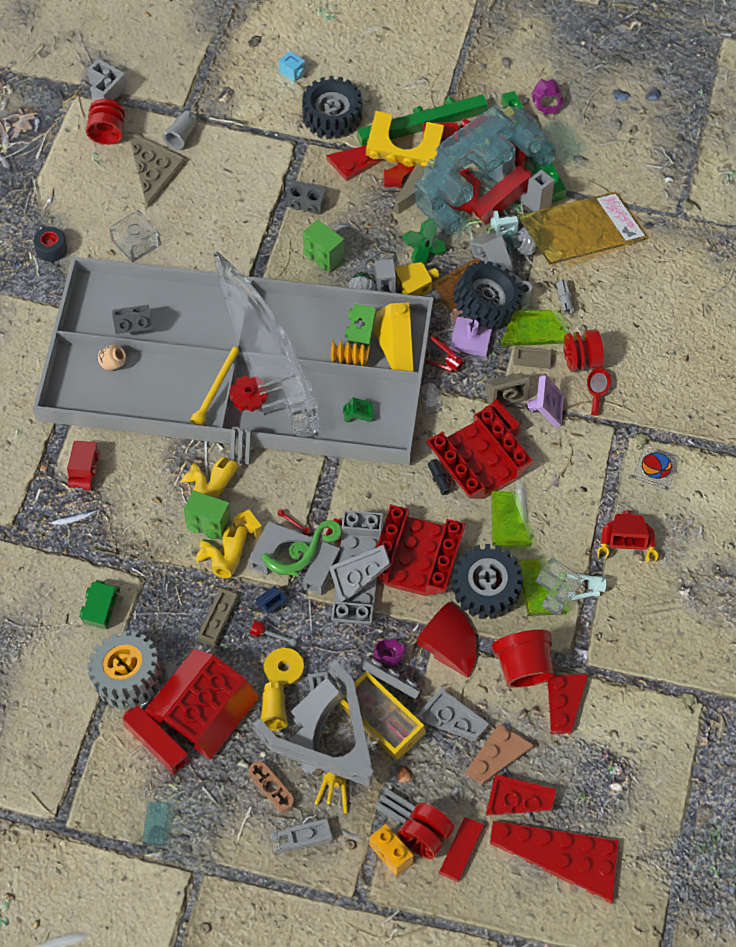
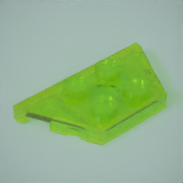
[500,310,566,346]

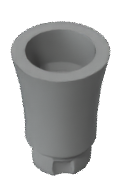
[162,111,197,149]

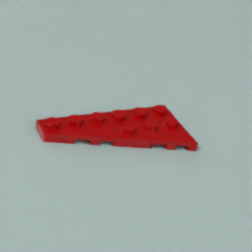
[489,821,619,904]

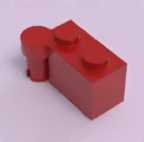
[67,441,101,491]

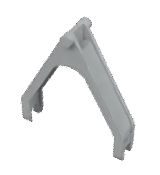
[252,660,373,787]

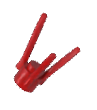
[425,337,465,373]

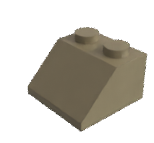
[485,372,530,406]

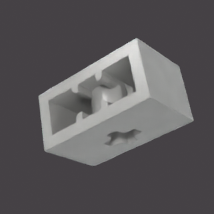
[375,259,396,293]

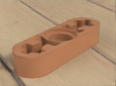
[249,761,294,813]

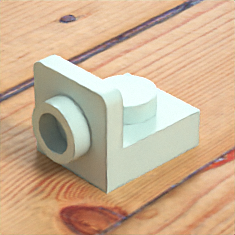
[490,211,518,235]

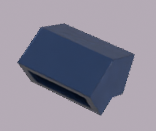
[256,586,287,614]

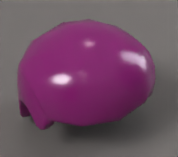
[374,639,405,667]

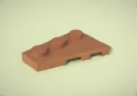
[465,724,534,785]

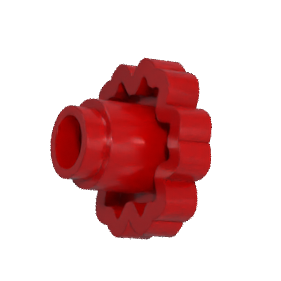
[229,376,268,412]

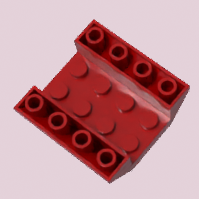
[426,406,533,499]
[376,504,466,596]
[145,649,259,760]

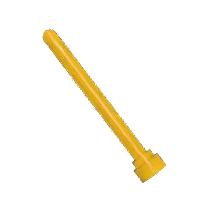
[190,346,239,426]

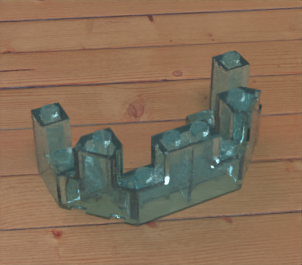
[414,105,556,236]

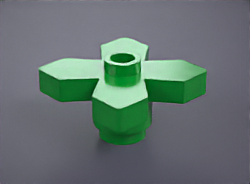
[402,218,446,264]

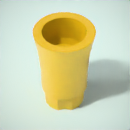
[260,682,288,731]

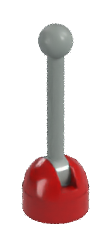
[250,620,298,646]

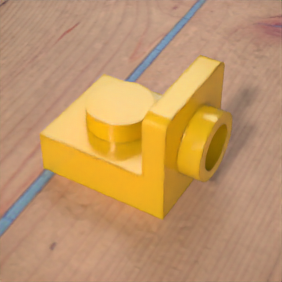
[233,509,262,539]

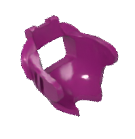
[532,78,564,115]

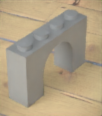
[488,139,554,216]
[249,521,340,596]

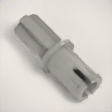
[557,279,574,314]

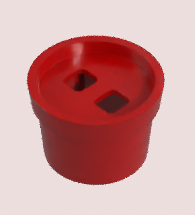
[491,629,555,688]

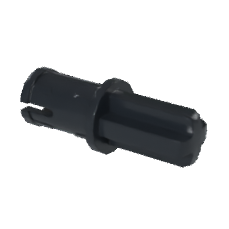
[428,459,452,496]

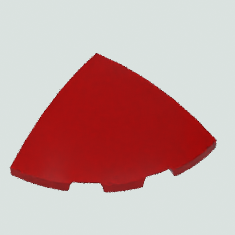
[417,602,477,678]

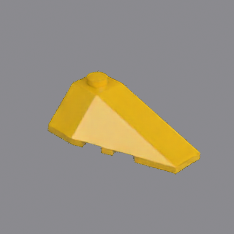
[373,302,413,372]

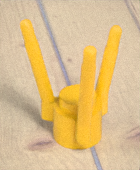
[315,772,348,814]

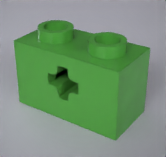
[345,304,376,346]

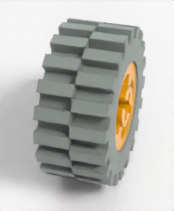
[87,631,164,708]

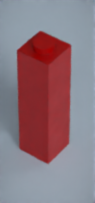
[471,165,533,225]
[122,705,189,775]

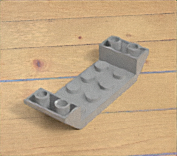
[331,510,383,625]

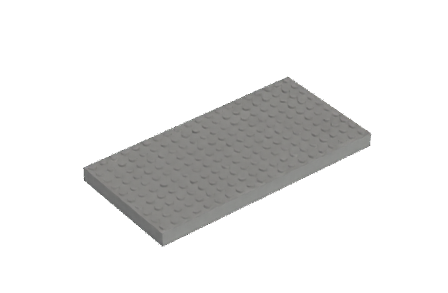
[33,257,433,466]

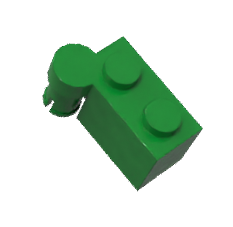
[80,580,120,630]

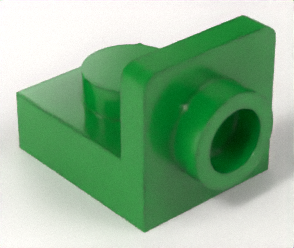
[343,397,373,422]

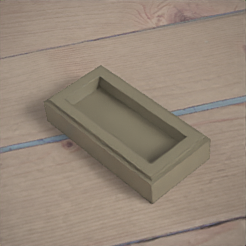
[513,346,552,369]

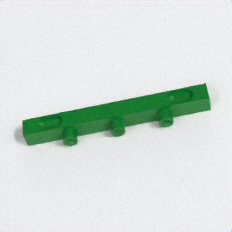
[501,91,567,202]
[357,94,488,146]

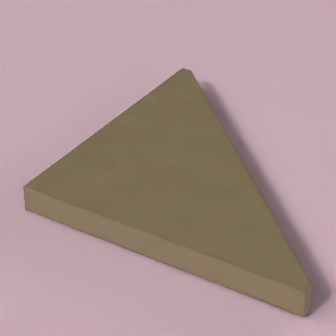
[128,131,186,207]

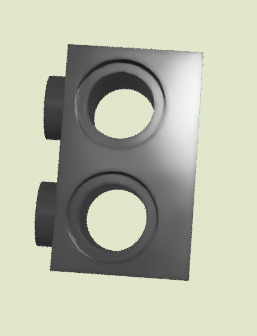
[286,180,327,215]
[112,304,152,334]

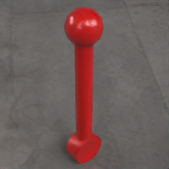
[277,509,311,536]

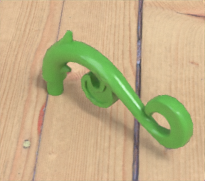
[261,520,342,577]

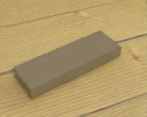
[196,588,239,647]

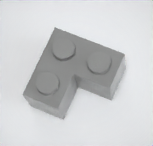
[87,59,127,102]
[469,233,513,271]

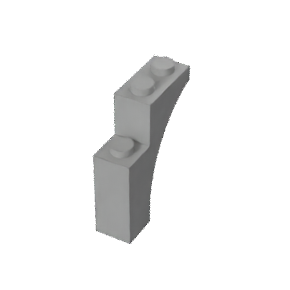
[288,678,345,777]

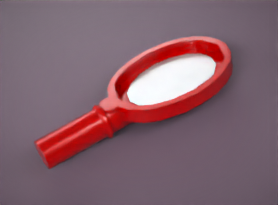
[587,368,611,416]

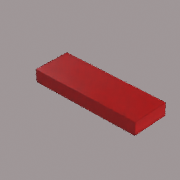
[439,816,484,882]

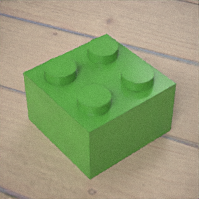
[303,219,344,273]
[184,490,231,540]

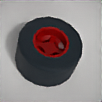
[33,227,67,262]

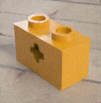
[369,824,413,877]

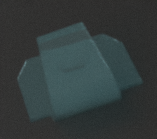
[503,230,515,252]

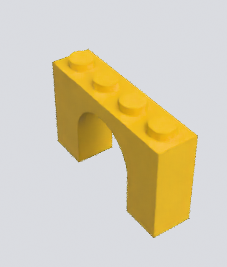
[366,111,444,170]

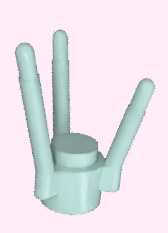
[560,572,606,603]

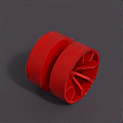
[397,802,454,860]

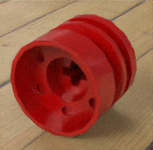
[86,99,125,145]
[563,329,604,372]

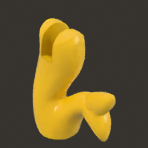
[182,457,239,498]
[196,525,247,578]

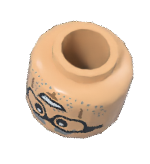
[98,344,126,371]

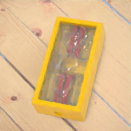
[339,671,426,761]

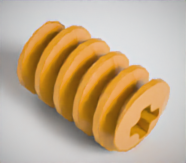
[330,340,370,366]

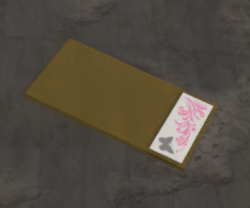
[518,192,648,265]

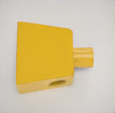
[394,262,439,296]

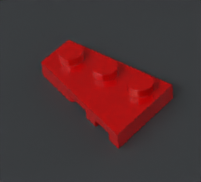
[326,145,385,181]
[547,674,588,734]
[485,774,556,816]

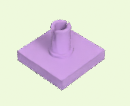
[450,317,492,357]
[528,375,564,427]

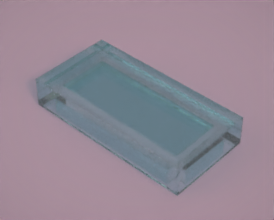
[142,802,169,846]

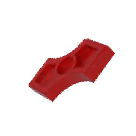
[384,163,415,187]

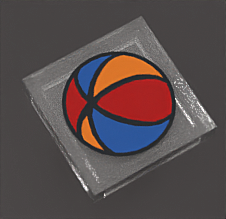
[632,444,681,490]

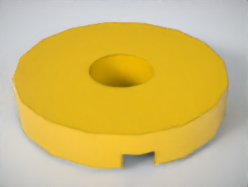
[264,648,304,687]

